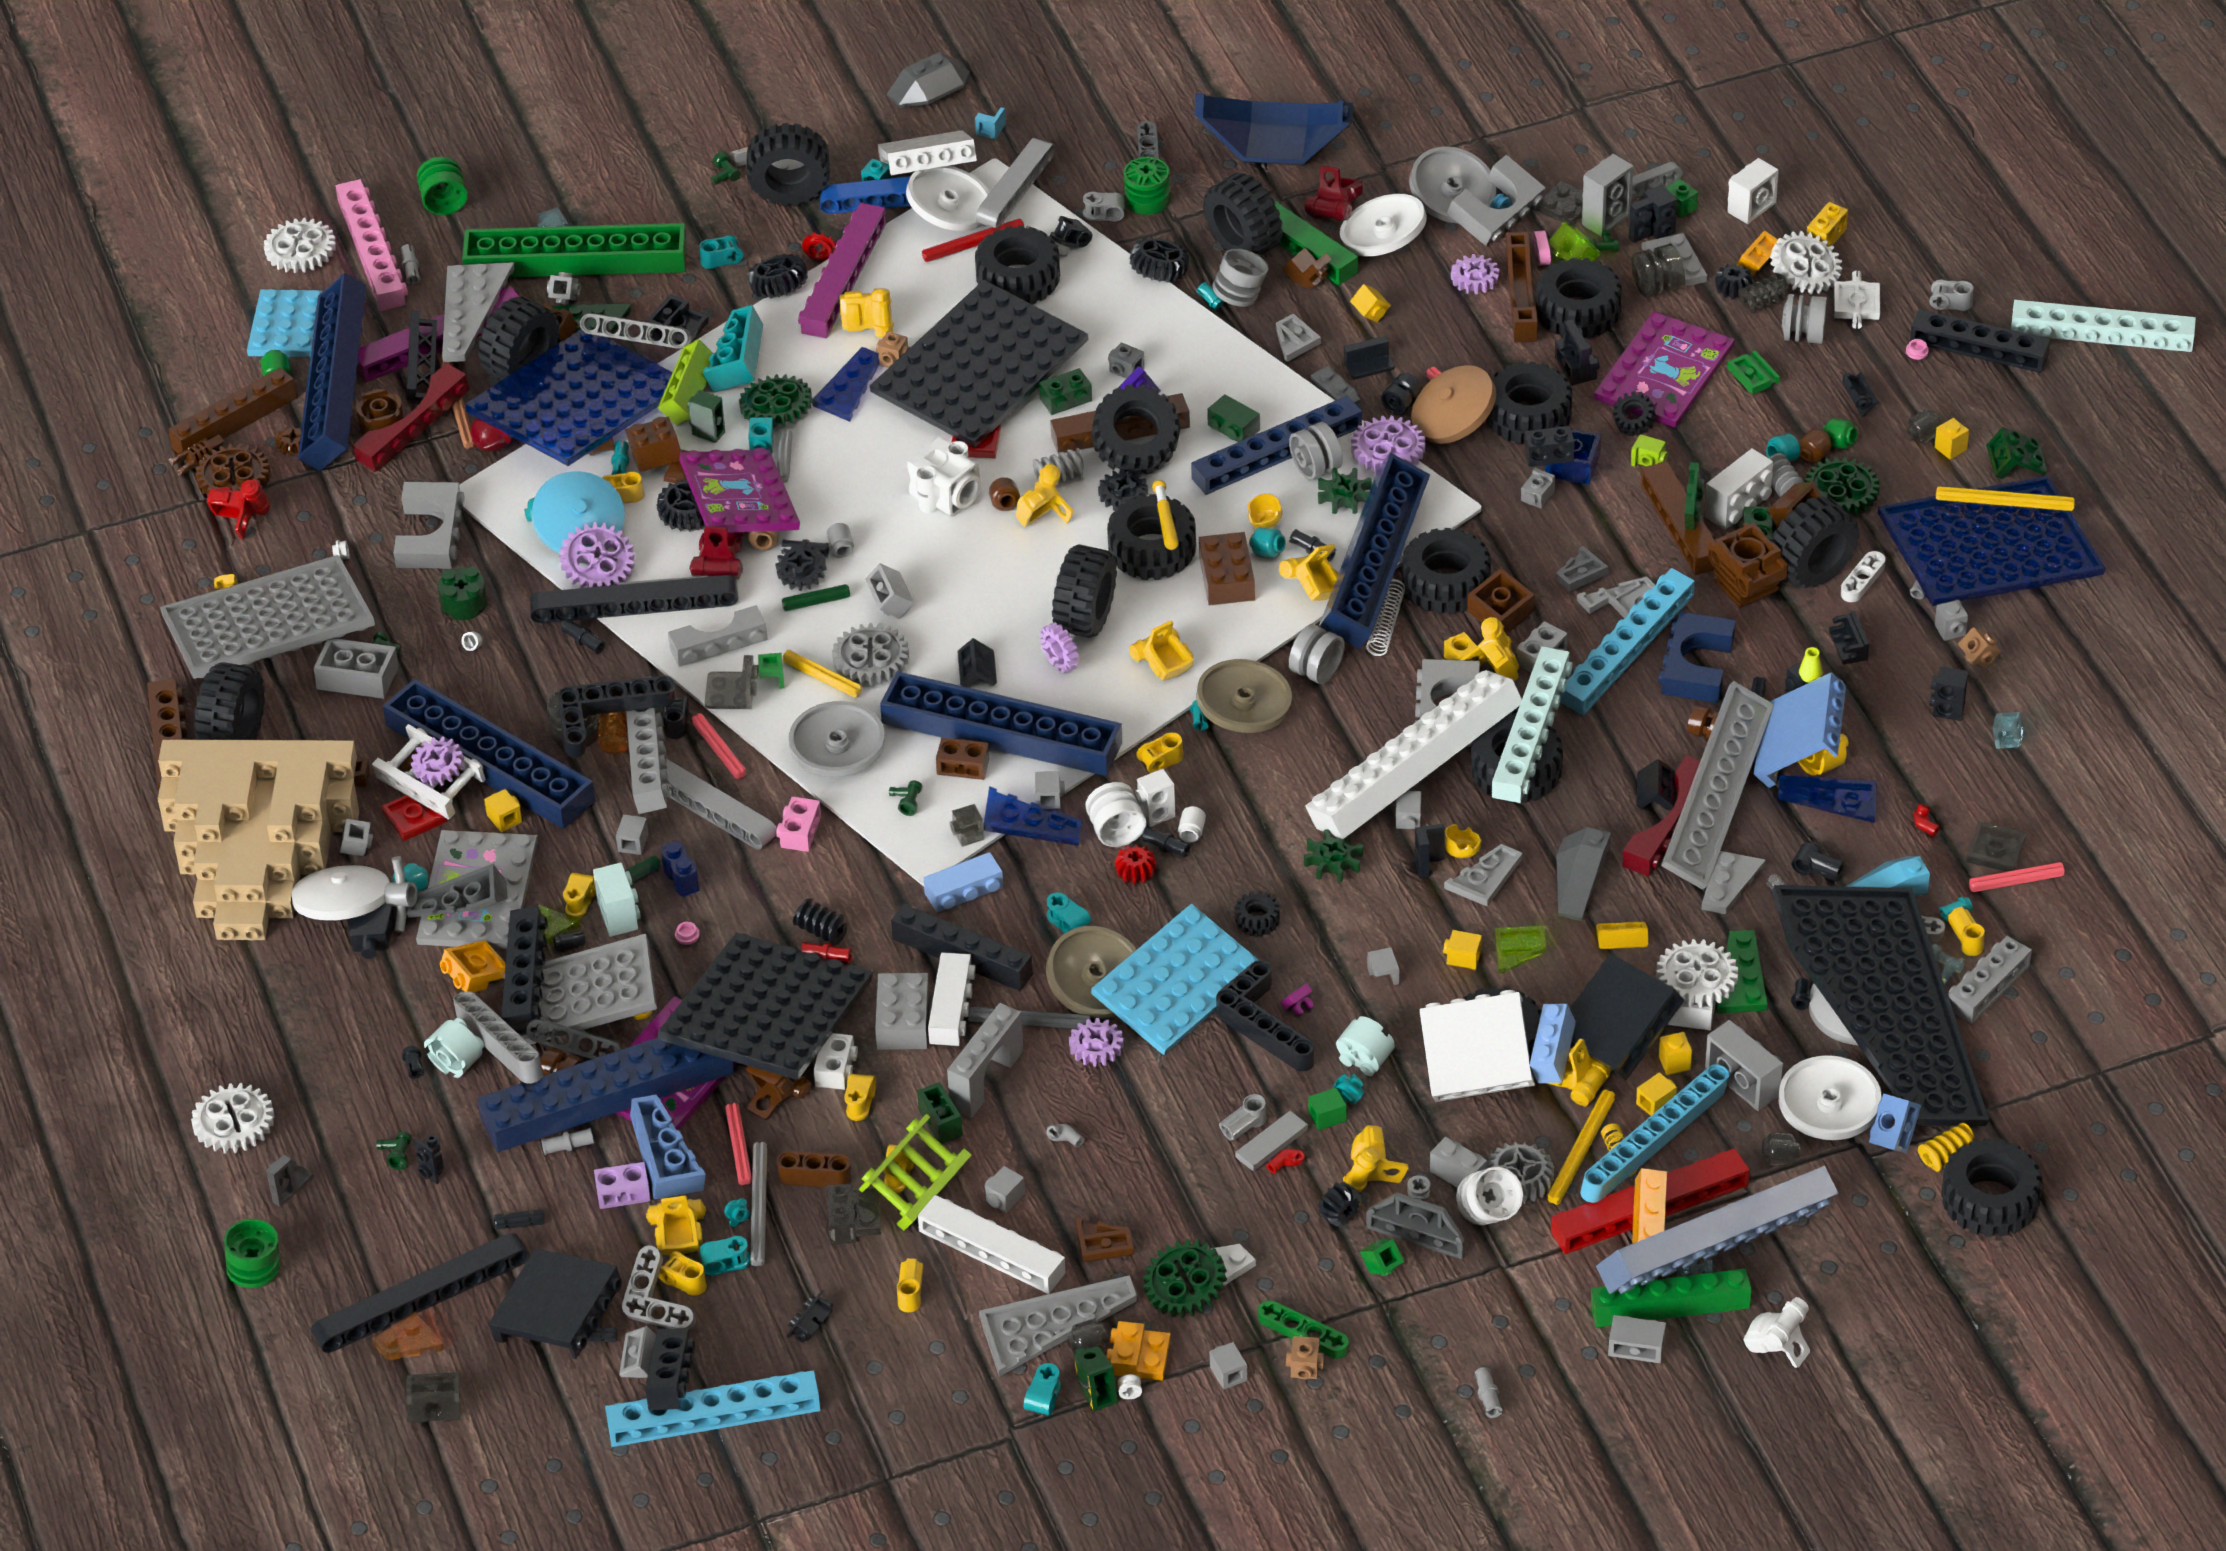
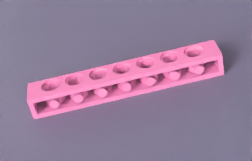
[335,179,408,311]

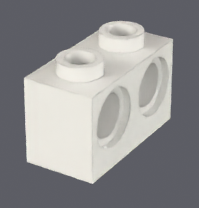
[1135,769,1175,827]
[814,1033,858,1090]

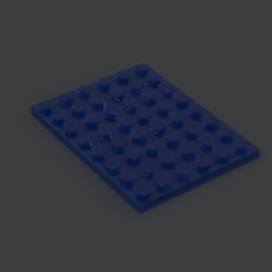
[465,329,673,466]
[1877,476,2105,607]

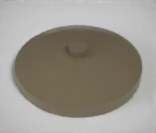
[1196,659,1292,733]
[1046,926,1137,1018]

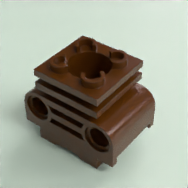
[1707,522,1788,608]

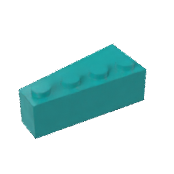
[702,305,764,393]

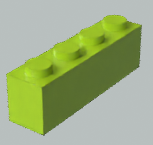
[658,339,713,425]

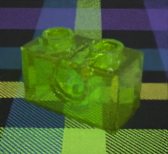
[1548,221,1601,261]

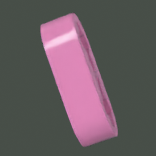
[1533,230,1551,266]

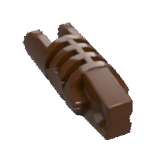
[169,435,224,476]

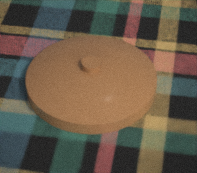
[1411,365,1496,444]

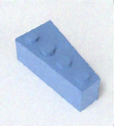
[630,1095,706,1199]

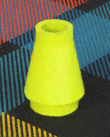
[1799,647,1823,683]

